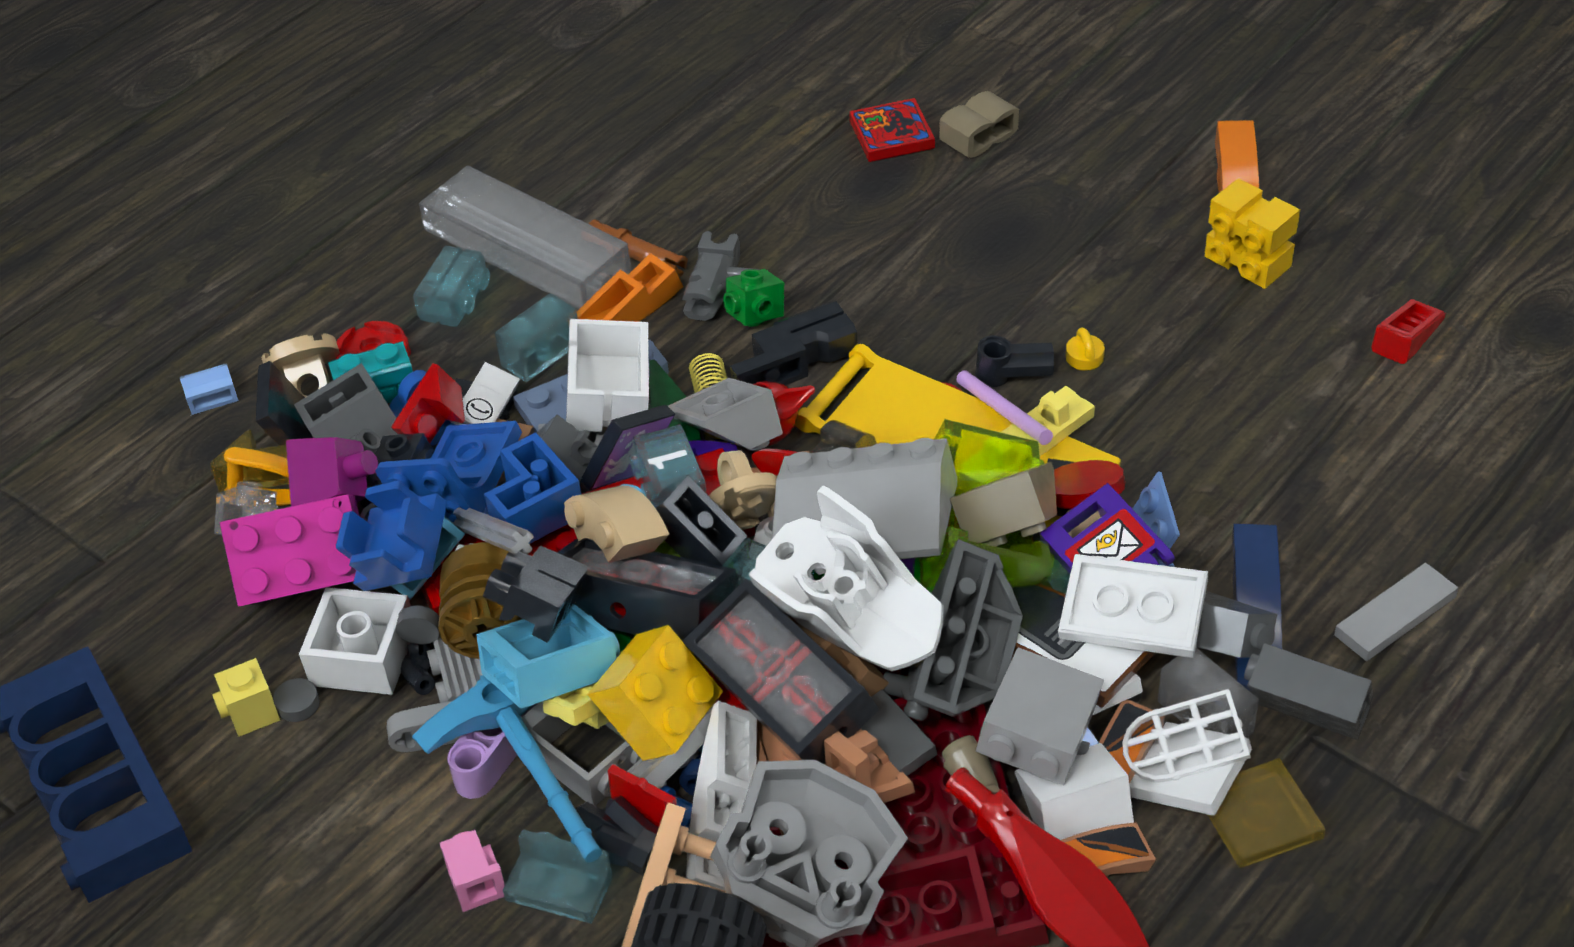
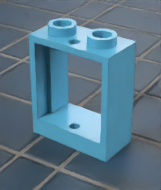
[476,605,620,709]

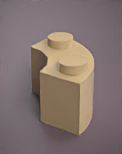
[564,485,669,563]

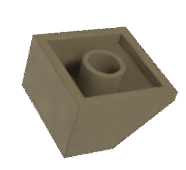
[950,462,1057,550]

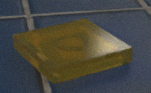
[1207,758,1326,868]

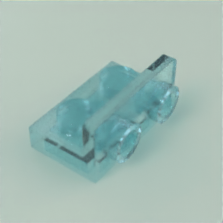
[503,830,613,924]

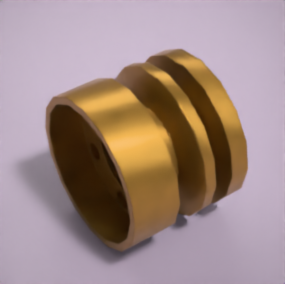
[438,542,522,659]

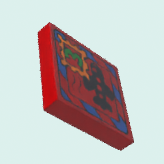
[849,98,935,162]

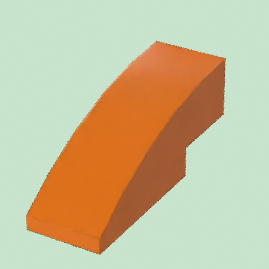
[1215,120,1259,193]
[568,253,683,322]

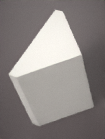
[1015,743,1134,840]

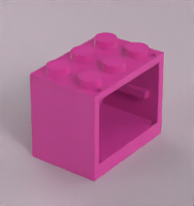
[219,494,359,607]

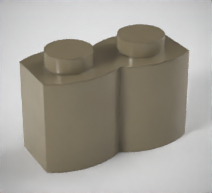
[940,91,1019,158]

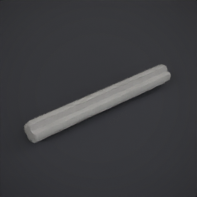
[453,508,534,555]

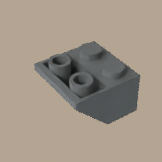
[294,363,398,441]

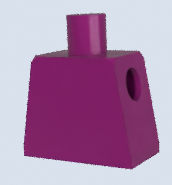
[286,437,378,507]

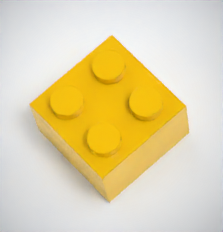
[587,625,723,761]

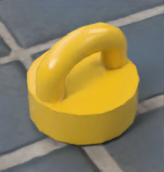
[1066,327,1105,371]

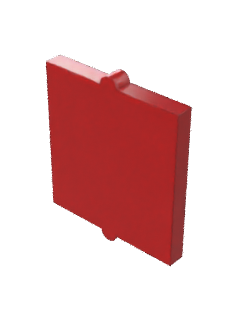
[607,764,677,827]

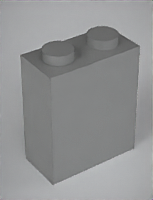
[975,647,1104,785]

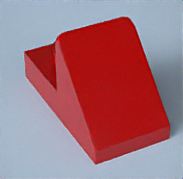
[391,363,465,443]

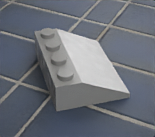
[772,438,958,559]

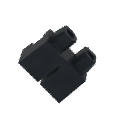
[483,546,589,643]

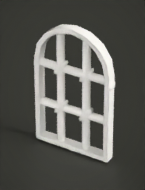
[1122,689,1251,783]

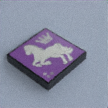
[581,405,675,490]

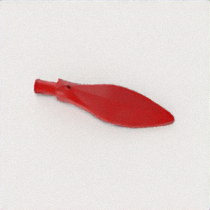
[945,767,1149,947]

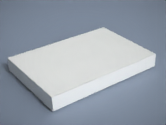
[1058,554,1208,658]

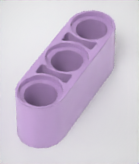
[448,703,538,799]

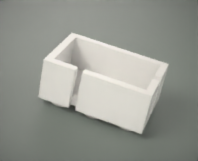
[566,319,649,432]

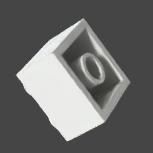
[299,587,410,695]

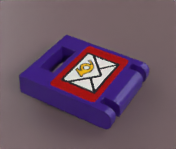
[1040,483,1175,574]

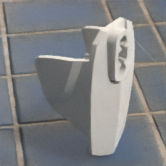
[748,485,944,671]

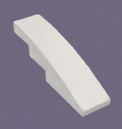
[686,701,757,891]

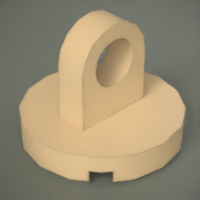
[261,334,339,397]
[709,450,777,530]

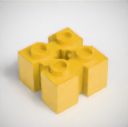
[1204,178,1300,289]

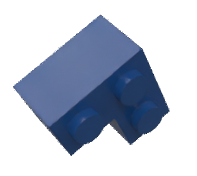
[484,432,581,544]

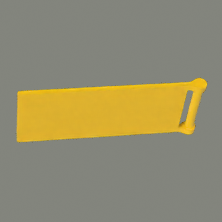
[795,344,1121,527]

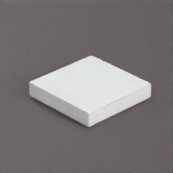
[1129,722,1252,816]

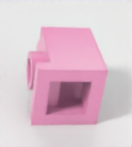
[440,830,507,912]

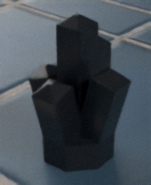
[575,796,659,876]

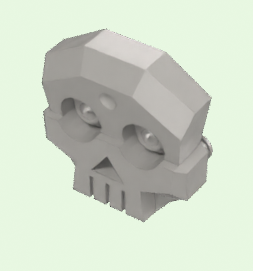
[710,760,908,947]

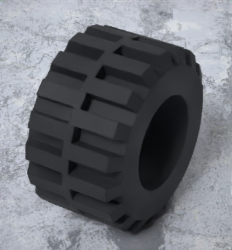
[631,883,767,947]

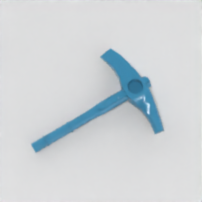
[412,675,602,863]

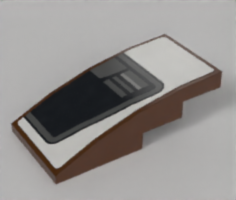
[1006,574,1154,708]

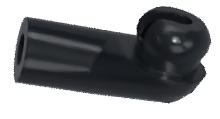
[400,642,435,695]

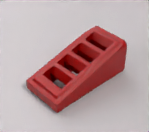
[1371,299,1446,364]

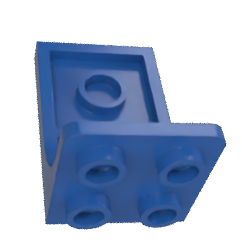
[375,421,522,522]

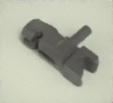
[682,231,760,321]

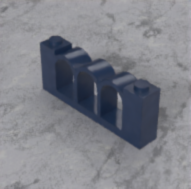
[0,646,192,903]

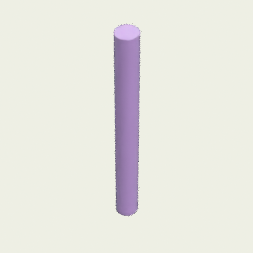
[956,370,1053,445]

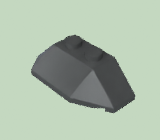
[908,539,1023,717]

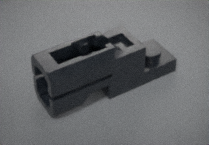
[730,300,858,385]

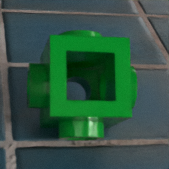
[723,269,784,326]

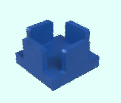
[336,481,447,591]

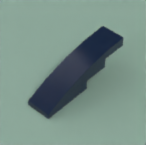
[1232,524,1282,691]

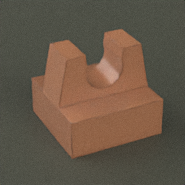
[824,730,879,788]

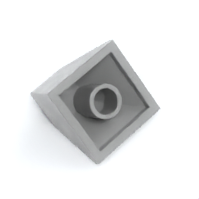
[668,378,783,451]

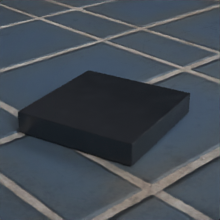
[256,361,314,453]

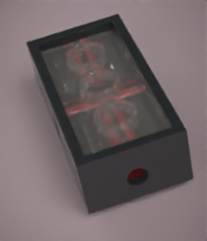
[557,538,736,641]
[682,578,880,764]

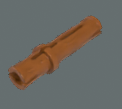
[585,219,688,278]

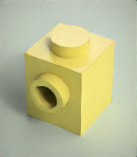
[212,658,280,737]

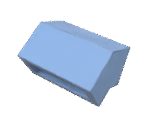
[180,364,239,415]

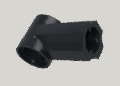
[975,335,1054,387]

